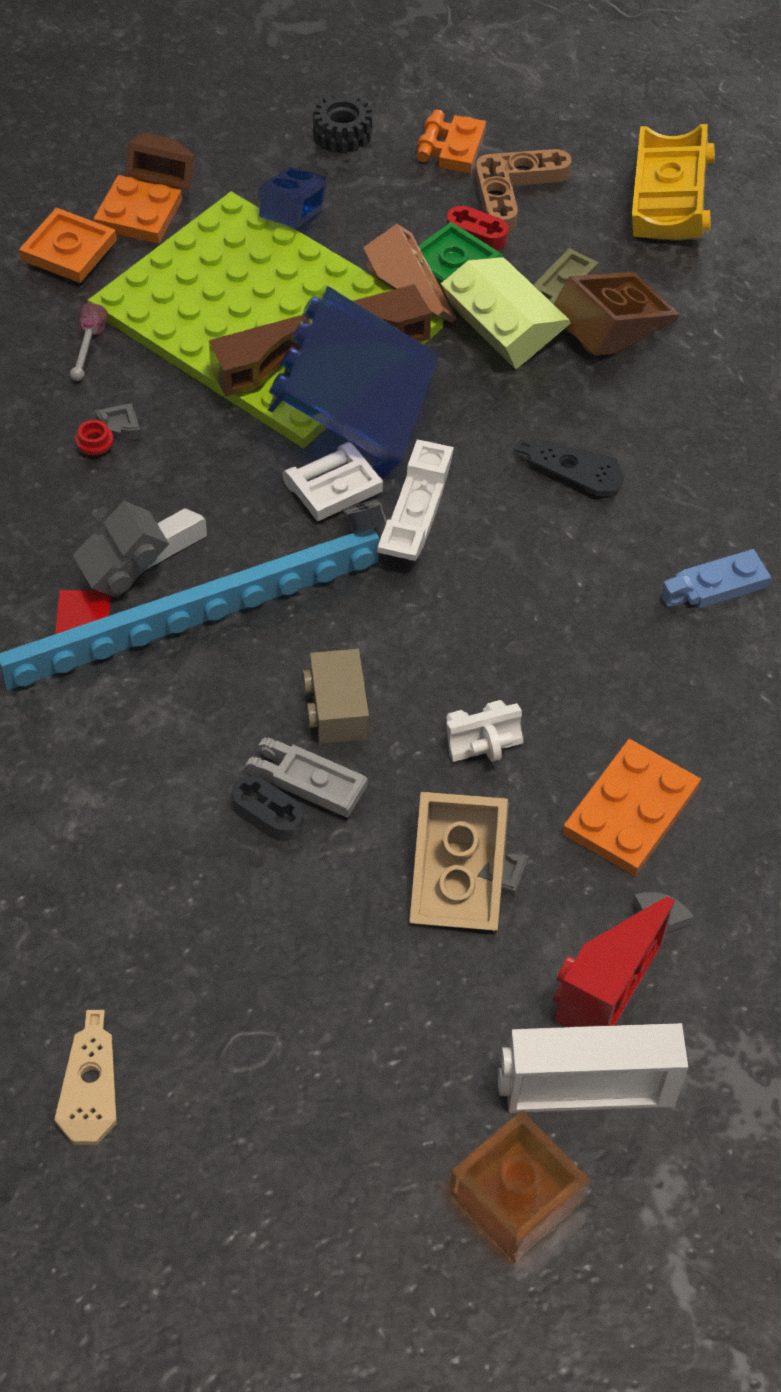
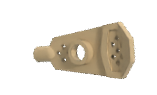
[54,1010,117,1145]

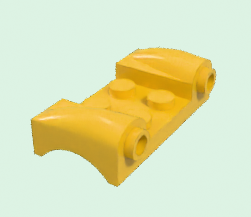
[632,124,715,240]

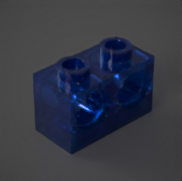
[257,166,328,228]

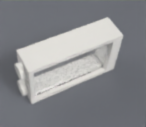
[498,1023,688,1113]

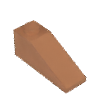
[363,224,457,323]

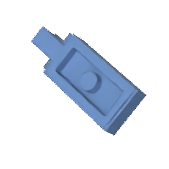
[661,549,771,608]

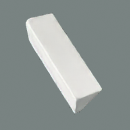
[144,509,207,571]

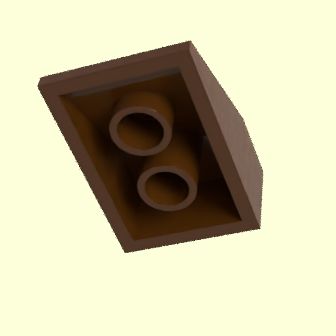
[553,272,680,356]

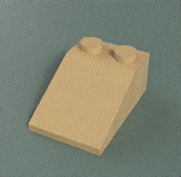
[410,792,509,931]

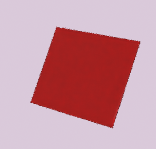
[55,590,111,634]

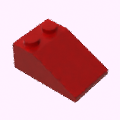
[553,896,675,1027]

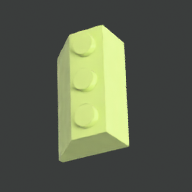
[441,257,571,369]

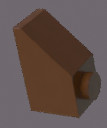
[126,132,195,190]

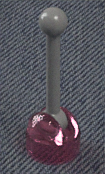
[70,303,109,381]

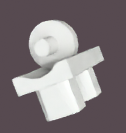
[446,700,523,762]

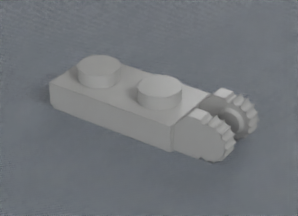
[245,737,368,818]

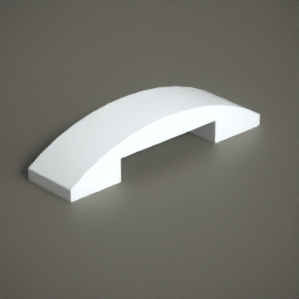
[377,439,454,561]

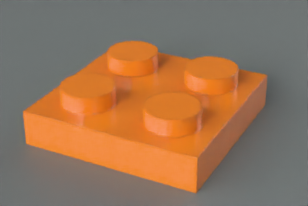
[93,175,183,244]
[19,208,117,283]

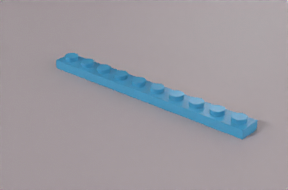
[0,528,379,690]

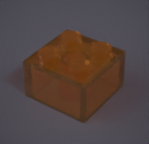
[449,1110,590,1263]

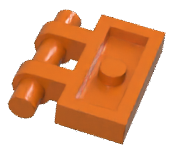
[416,109,486,174]

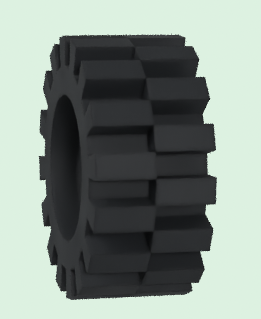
[313,93,373,153]

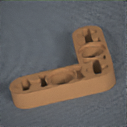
[475,149,571,232]

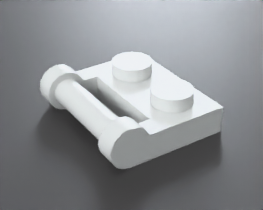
[282,442,383,521]

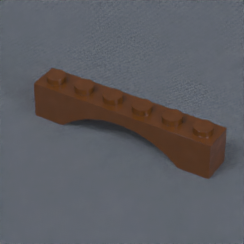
[209,284,432,397]

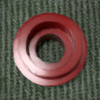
[75,420,113,455]

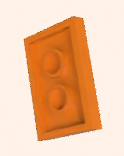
[562,739,701,877]

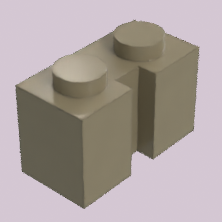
[303,649,369,744]

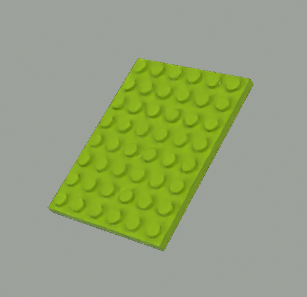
[88,191,443,449]

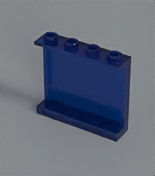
[268,286,440,479]

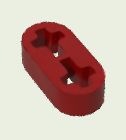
[446,206,508,251]

